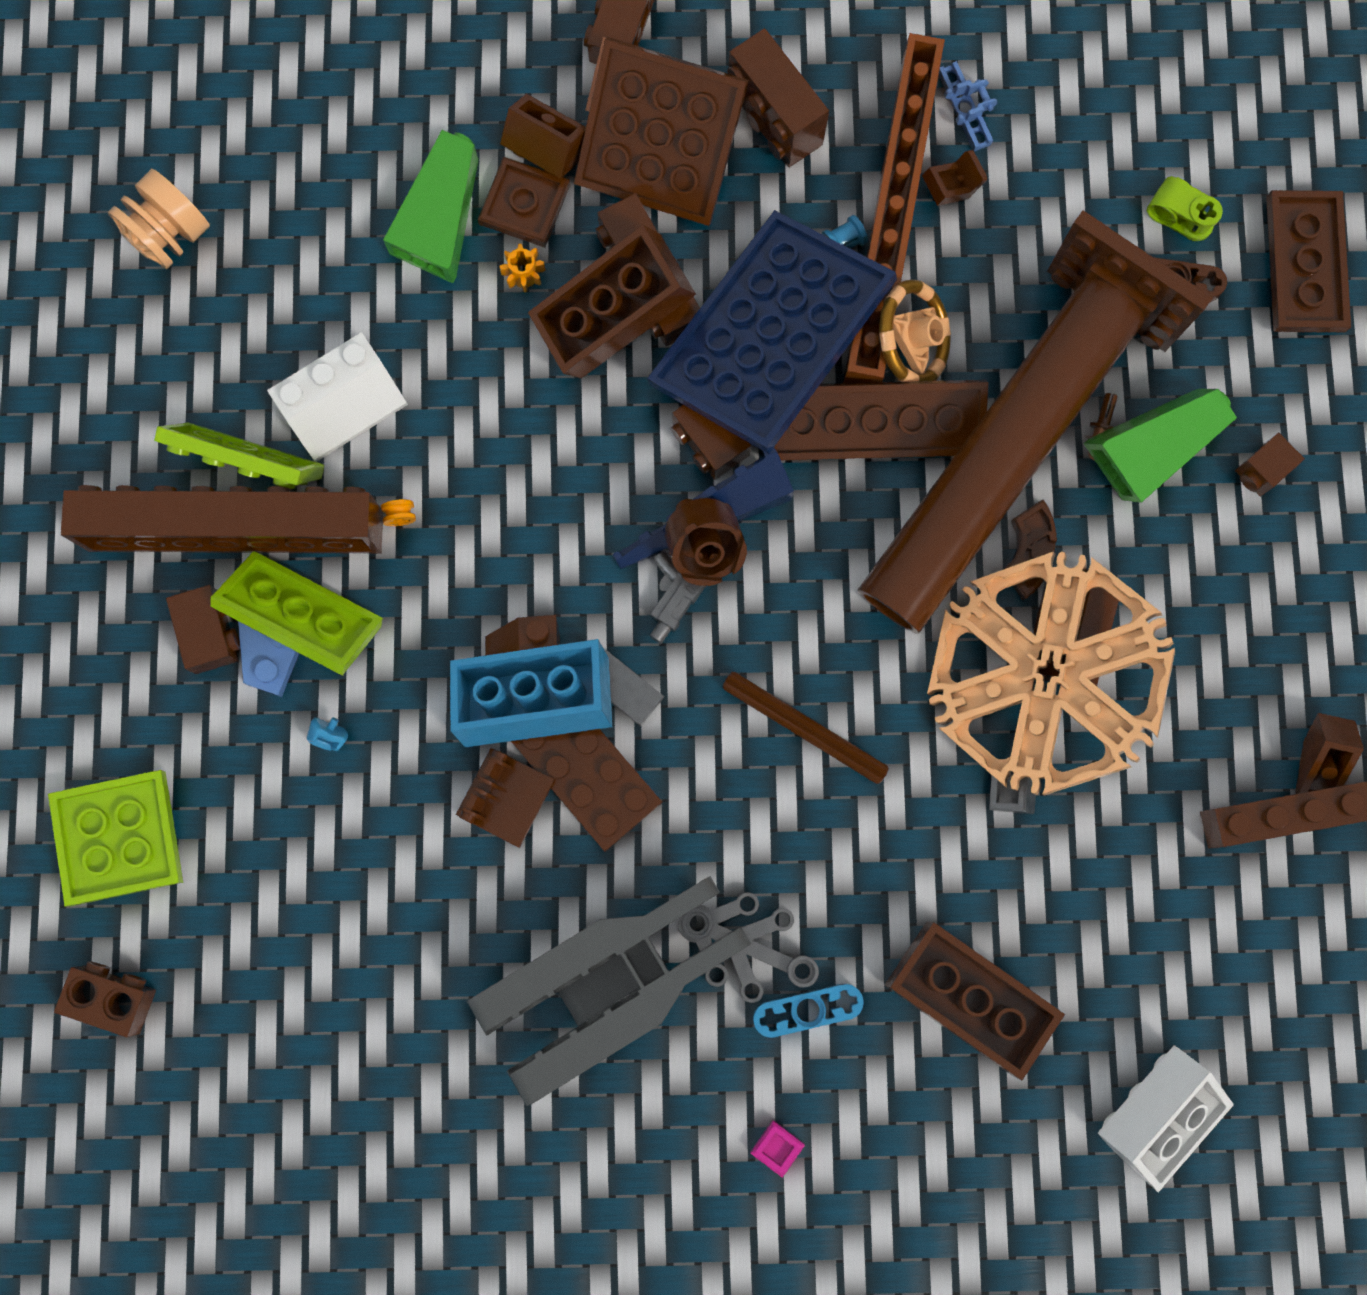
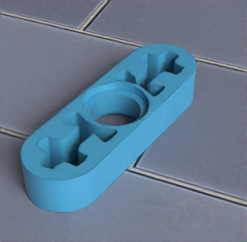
[753,983,864,1038]

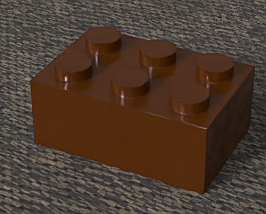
[727,28,829,168]

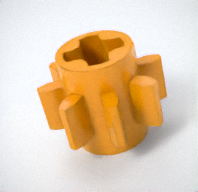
[499,244,546,293]

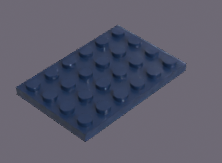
[647,210,897,454]

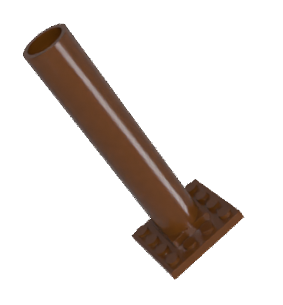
[857,210,1213,634]

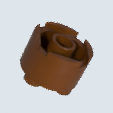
[665,498,747,586]

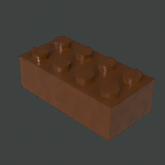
[528,225,696,379]
[884,921,1065,1081]

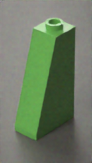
[383,130,479,283]
[1083,389,1237,503]

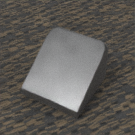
[989,773,1036,814]

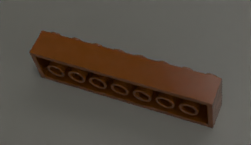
[61,485,383,554]

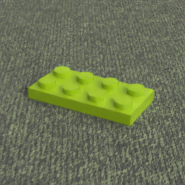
[154,422,325,489]
[210,551,383,676]

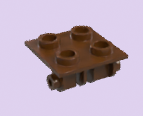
[456,748,555,848]

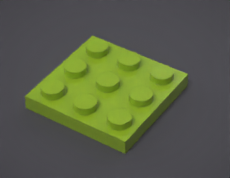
[48,770,184,907]

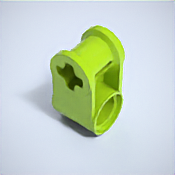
[1146,176,1223,241]

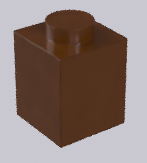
[1235,432,1305,497]

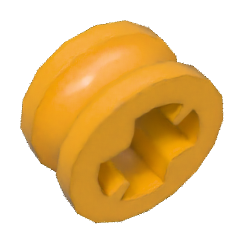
[381,499,416,527]

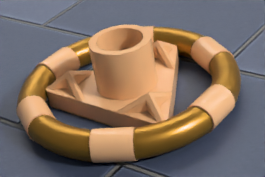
[879,280,951,382]

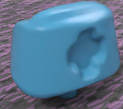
[306,717,348,751]

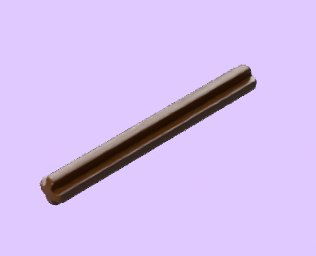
[723,672,889,784]

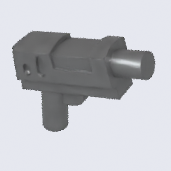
[650,551,706,644]

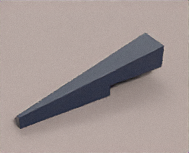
[613,448,794,569]

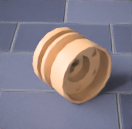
[108,169,210,269]

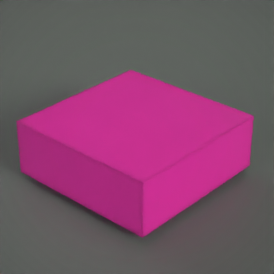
[750,1120,805,1178]

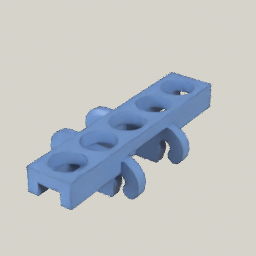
[939,61,997,151]

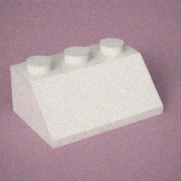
[267,332,408,462]
[1098,1045,1234,1192]

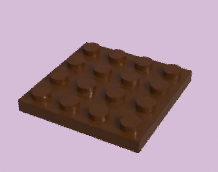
[574,37,749,226]

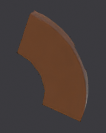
[1003,499,1057,601]

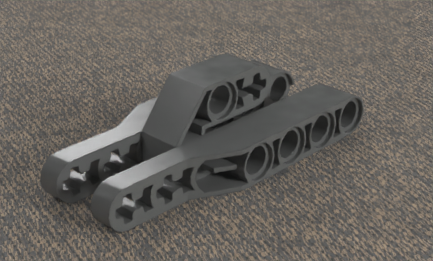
[466,876,751,1106]

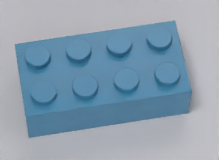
[450,639,612,747]

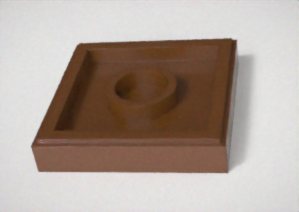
[478,157,570,248]

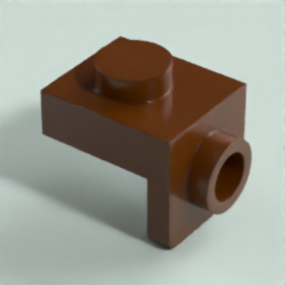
[922,150,987,206]

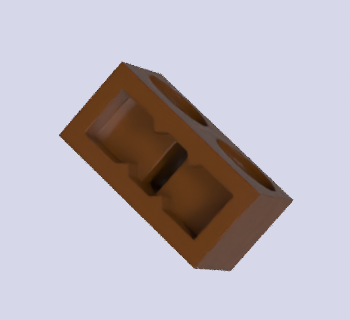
[54,961,156,1038]

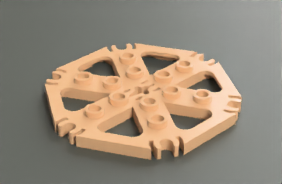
[927,551,1175,795]

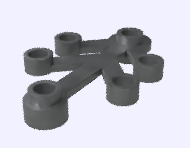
[678,892,819,1003]

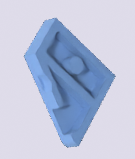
[238,621,299,697]

